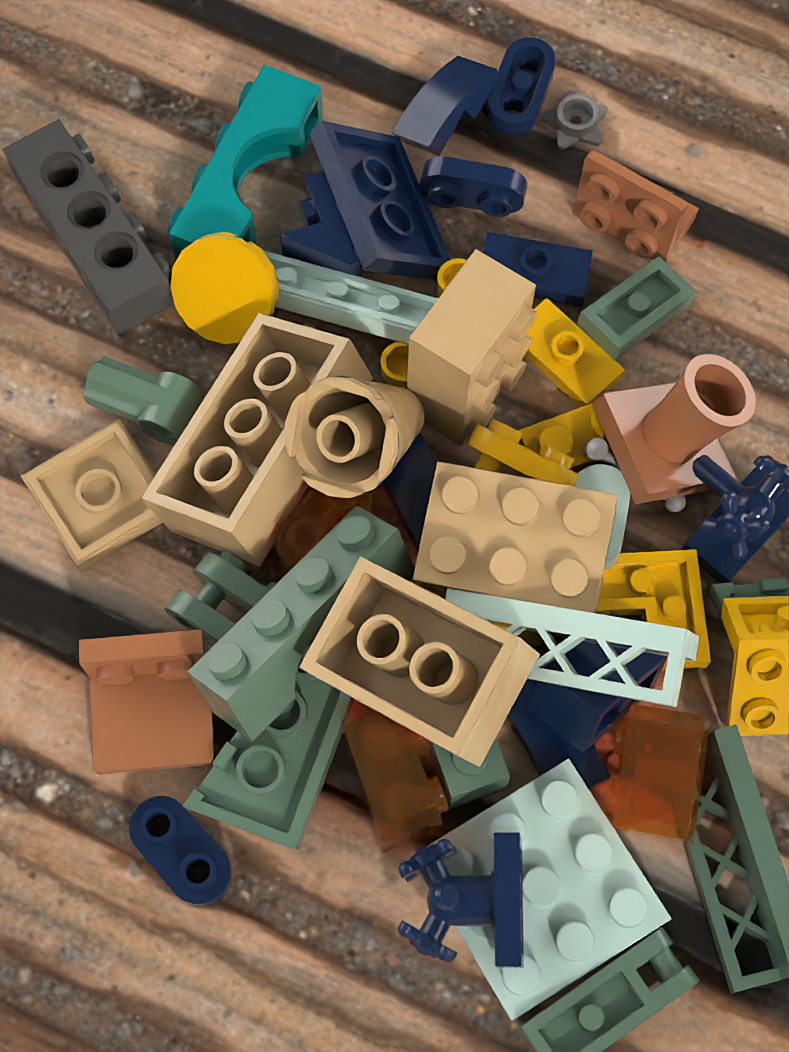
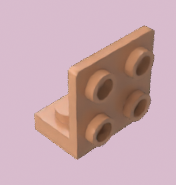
[573,150,699,262]
[79,629,215,775]

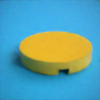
[170,232,280,344]

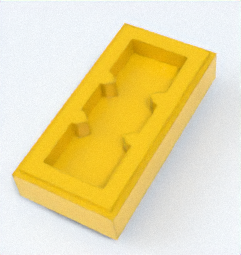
[524,298,625,407]

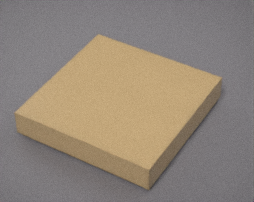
[21,418,163,572]

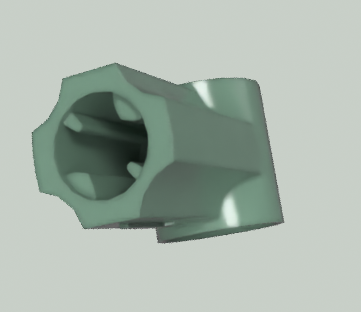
[83,356,205,446]

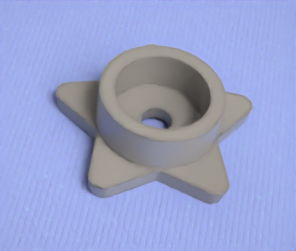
[541,90,608,150]

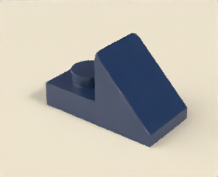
[280,171,361,277]

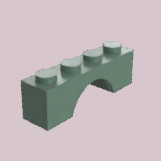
[187,505,415,742]

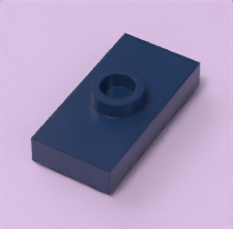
[483,232,593,307]

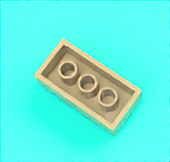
[141,313,373,566]

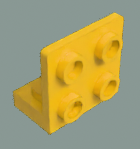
[721,596,789,736]

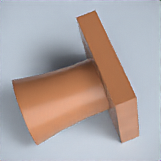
[592,354,756,504]

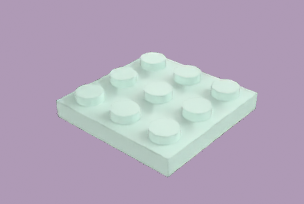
[428,758,672,1021]

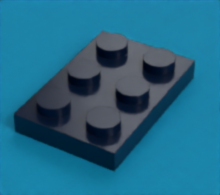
[310,121,451,280]

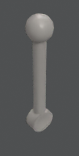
[583,438,686,512]

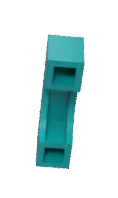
[168,64,323,260]

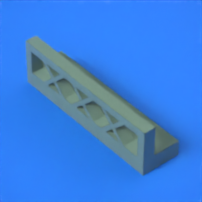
[657,724,789,993]

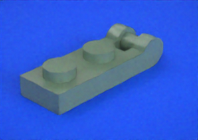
[519,927,699,1052]

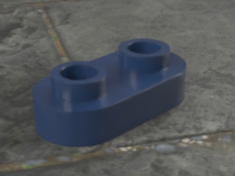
[487,37,556,135]
[419,157,527,217]
[129,796,232,907]

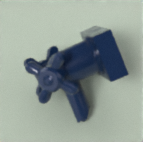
[681,455,789,584]
[398,832,524,968]

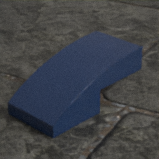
[391,56,501,156]

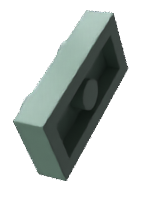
[577,256,697,361]

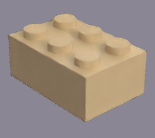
[407,249,537,446]
[413,461,618,613]
[299,557,540,767]

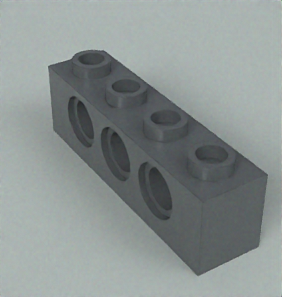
[3,119,175,336]

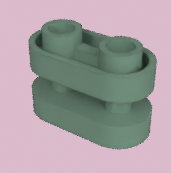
[165,551,277,647]

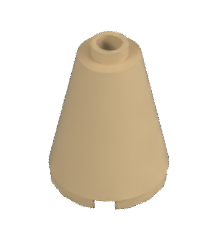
[285,376,424,498]

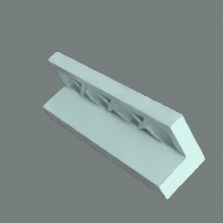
[445,588,700,708]

